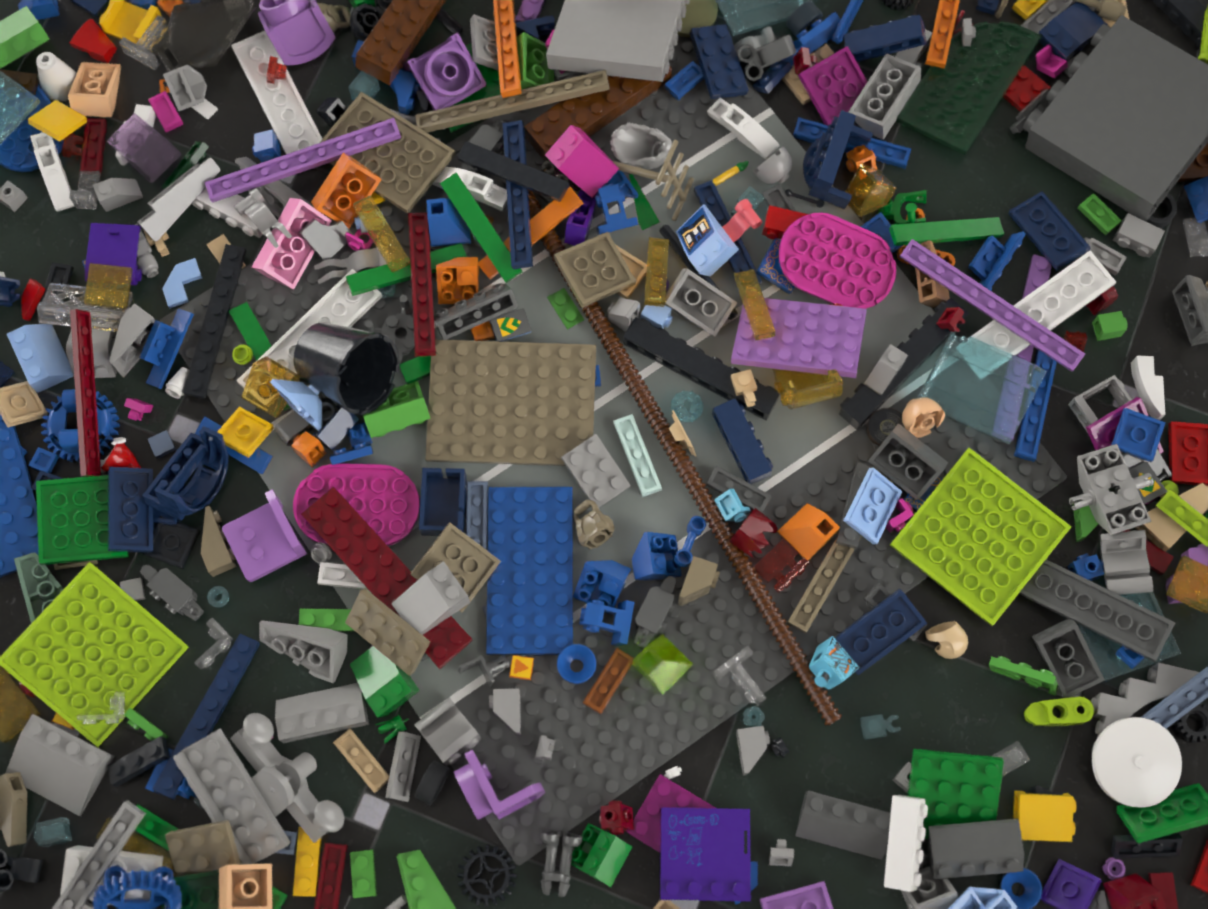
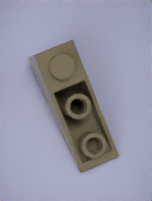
[201,506,237,577]
[0,772,27,847]

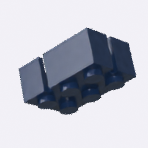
[419,468,467,536]

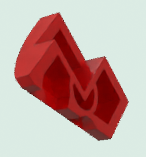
[70,19,117,64]

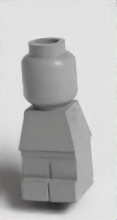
[136,224,159,278]

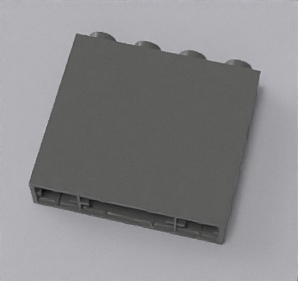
[1023,15,1208,222]

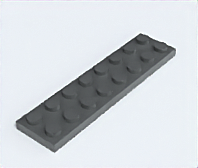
[1019,559,1175,662]

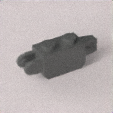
[461,118,507,173]
[140,565,204,621]
[634,576,677,649]

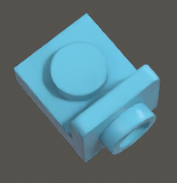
[714,489,751,523]

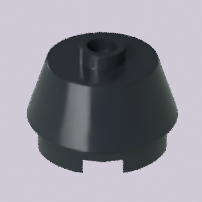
[350,3,384,42]

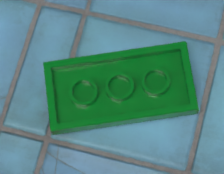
[1117,783,1208,844]

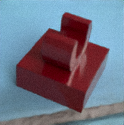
[793,47,817,75]
[936,307,965,332]

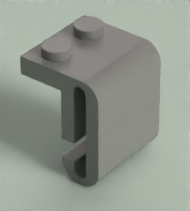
[66,320,118,378]
[1100,530,1153,595]
[414,697,481,766]

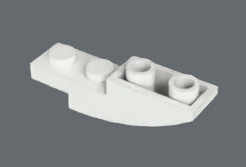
[707,98,779,160]
[30,132,76,212]
[433,167,507,211]

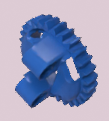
[41,389,120,463]
[93,866,182,909]

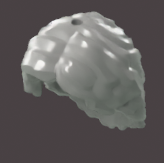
[610,123,672,170]

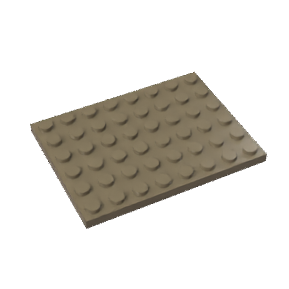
[425,340,596,466]

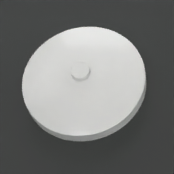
[1092,717,1182,807]

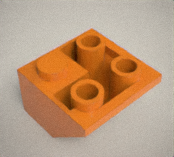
[436,257,479,304]
[777,503,840,562]

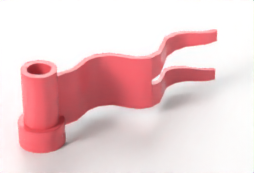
[722,199,763,242]

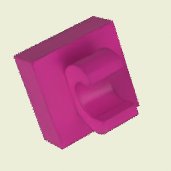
[124,398,153,421]

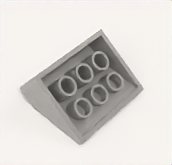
[5,714,115,816]

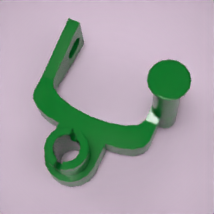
[878,190,926,224]

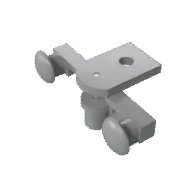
[230,713,344,843]

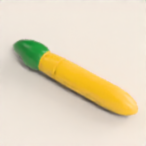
[712,161,749,187]

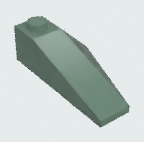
[14,552,63,624]

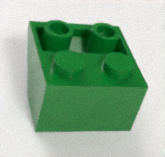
[571,823,632,887]

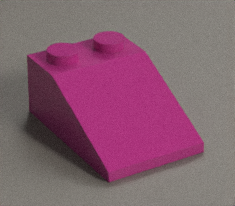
[545,125,619,198]

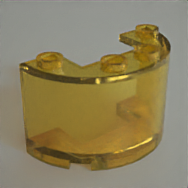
[773,369,843,409]

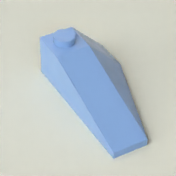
[270,379,323,432]

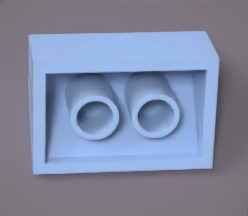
[7,324,73,393]

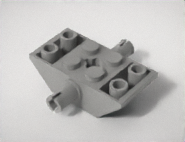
[1069,444,1154,535]

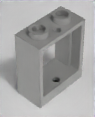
[1068,375,1134,433]

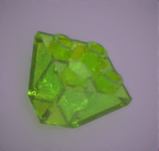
[632,634,693,695]

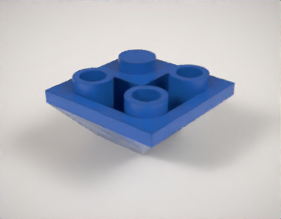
[426,198,471,247]
[632,532,682,581]
[573,560,631,608]

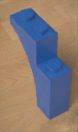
[352,40,421,115]

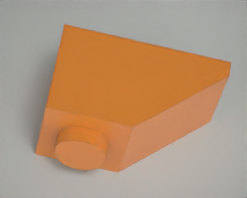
[291,431,327,468]

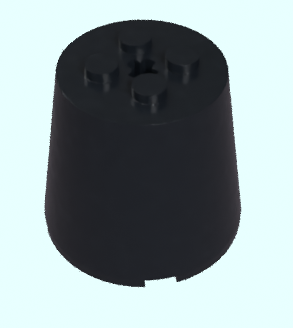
[293,322,400,415]

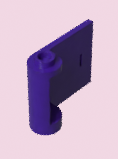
[85,223,142,285]

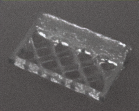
[37,283,133,332]

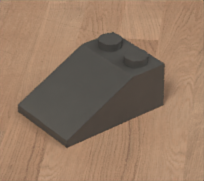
[1031,619,1105,698]

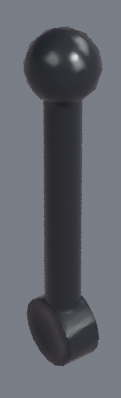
[785,189,825,208]

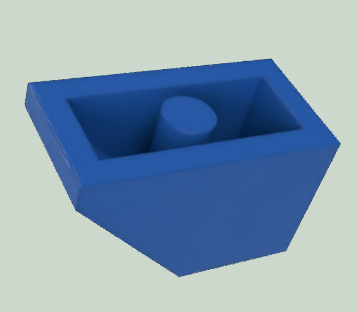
[18,0,60,20]

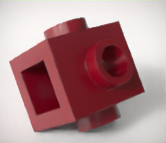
[599,801,634,835]

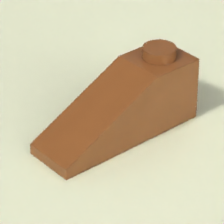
[915,240,950,308]

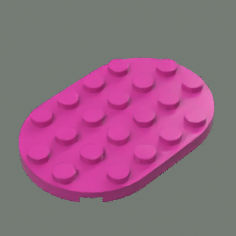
[779,213,896,309]
[293,463,420,546]

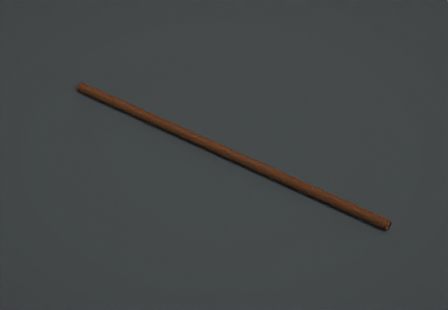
[505,180,842,726]

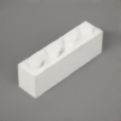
[192,188,262,238]
[884,795,928,892]

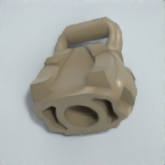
[317,3,351,33]
[573,499,614,550]

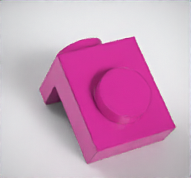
[1035,45,1068,78]
[886,498,914,533]

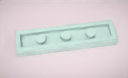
[613,414,662,497]

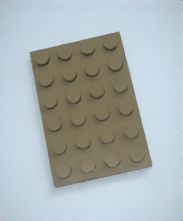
[320,92,456,214]

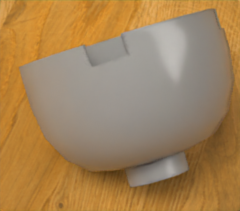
[753,146,793,184]

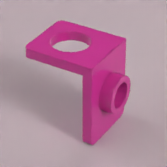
[345,230,377,251]

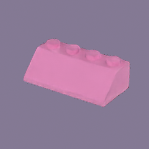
[252,198,332,290]

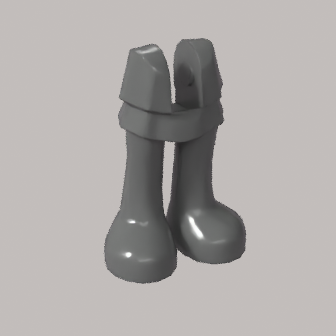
[540,830,582,897]

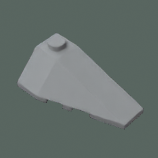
[259,621,348,683]

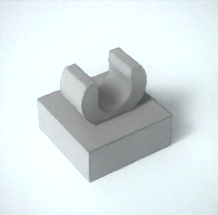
[769,839,794,866]

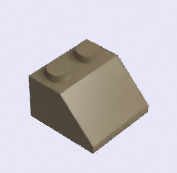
[678,556,720,606]

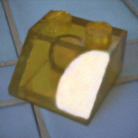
[845,164,896,217]
[241,356,300,418]

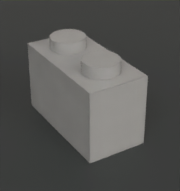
[1113,213,1165,257]

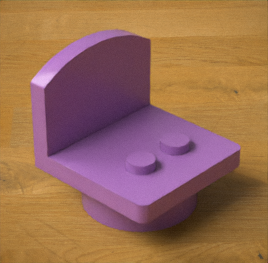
[258,0,335,65]
[403,33,486,110]
[222,489,307,582]
[454,749,545,820]

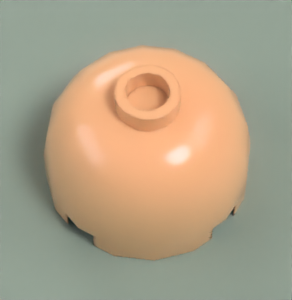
[902,397,945,438]

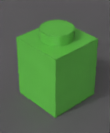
[1092,311,1128,341]

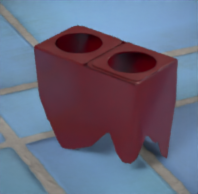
[729,508,778,558]

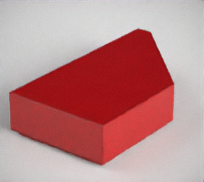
[21,279,46,321]

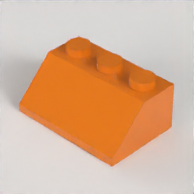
[311,152,382,229]

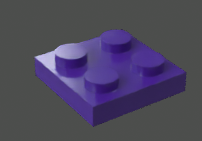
[1040,859,1102,909]

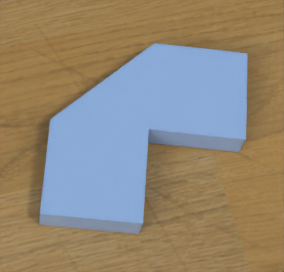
[162,258,202,308]

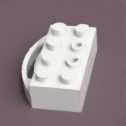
[60,845,163,909]

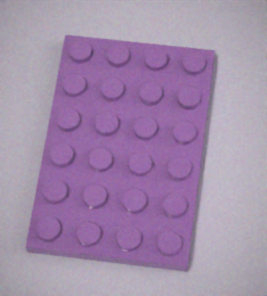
[731,296,867,378]

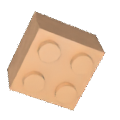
[219,864,272,909]

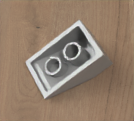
[661,268,737,337]
[109,303,155,378]
[392,561,470,635]

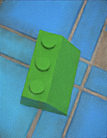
[0,6,50,69]
[517,32,554,90]
[363,381,431,438]

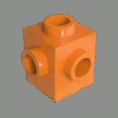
[846,145,878,179]

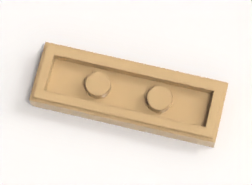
[333,728,389,793]

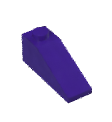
[564,190,598,246]

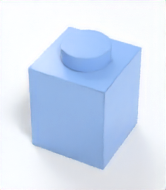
[640,298,673,329]

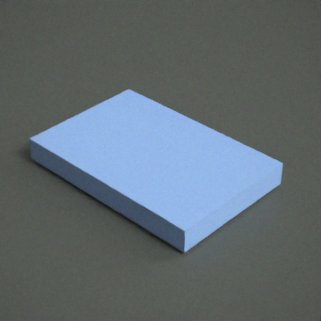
[844,468,902,544]

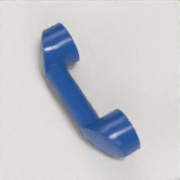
[674,516,706,567]

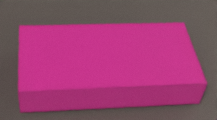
[148,91,183,133]

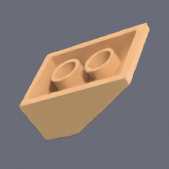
[68,62,121,118]

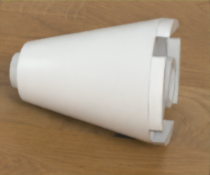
[36,52,77,102]

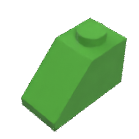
[1073,504,1098,542]

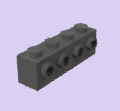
[434,283,518,340]

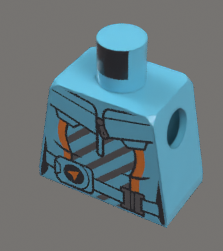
[809,636,859,690]

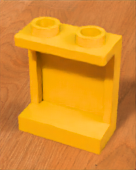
[1013,791,1076,842]

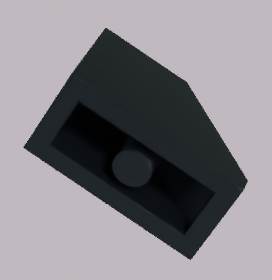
[316,97,348,127]

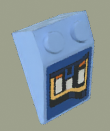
[676,204,739,277]

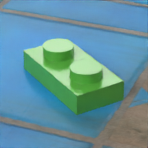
[1078,193,1122,236]
[547,288,584,330]
[124,708,169,741]
[350,850,377,898]

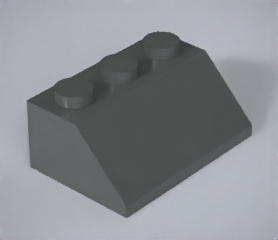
[1172,275,1208,346]
[868,423,948,501]

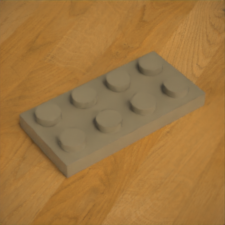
[345,589,430,676]

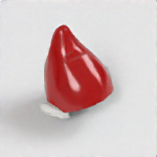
[100,437,141,474]

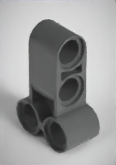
[736,34,797,81]
[274,392,336,446]

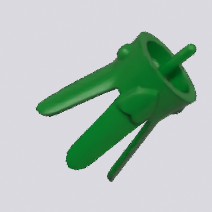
[375,715,409,744]

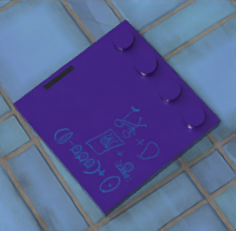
[660,807,751,901]

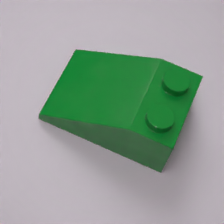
[350,646,420,717]

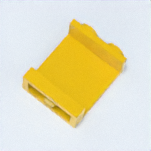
[99,0,163,49]

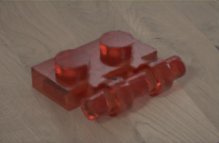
[754,538,809,592]

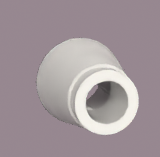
[165,367,190,399]

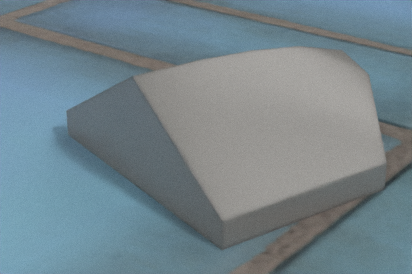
[163,65,207,111]

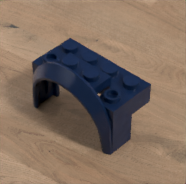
[803,110,873,209]
[142,426,229,521]

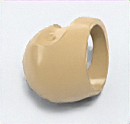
[925,621,968,659]

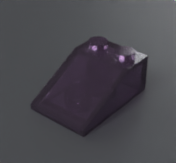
[107,113,182,184]

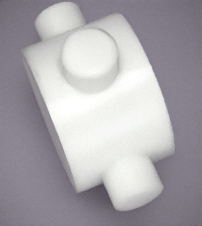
[664,766,682,779]

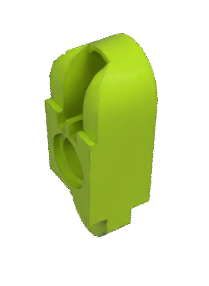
[1024,697,1094,726]

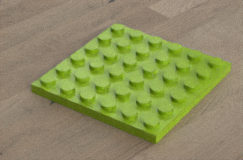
[890,447,1071,626]
[0,562,189,747]

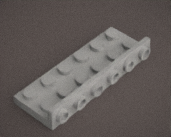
[173,728,291,865]

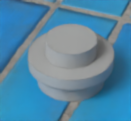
[311,542,332,563]

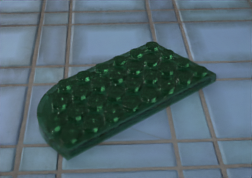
[896,21,1042,155]

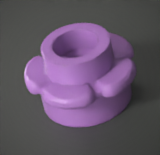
[1103,858,1125,880]

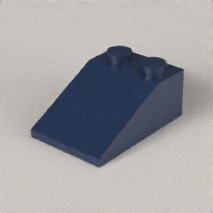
[1037,2,1107,61]

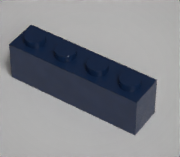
[844,15,927,62]
[712,398,773,485]

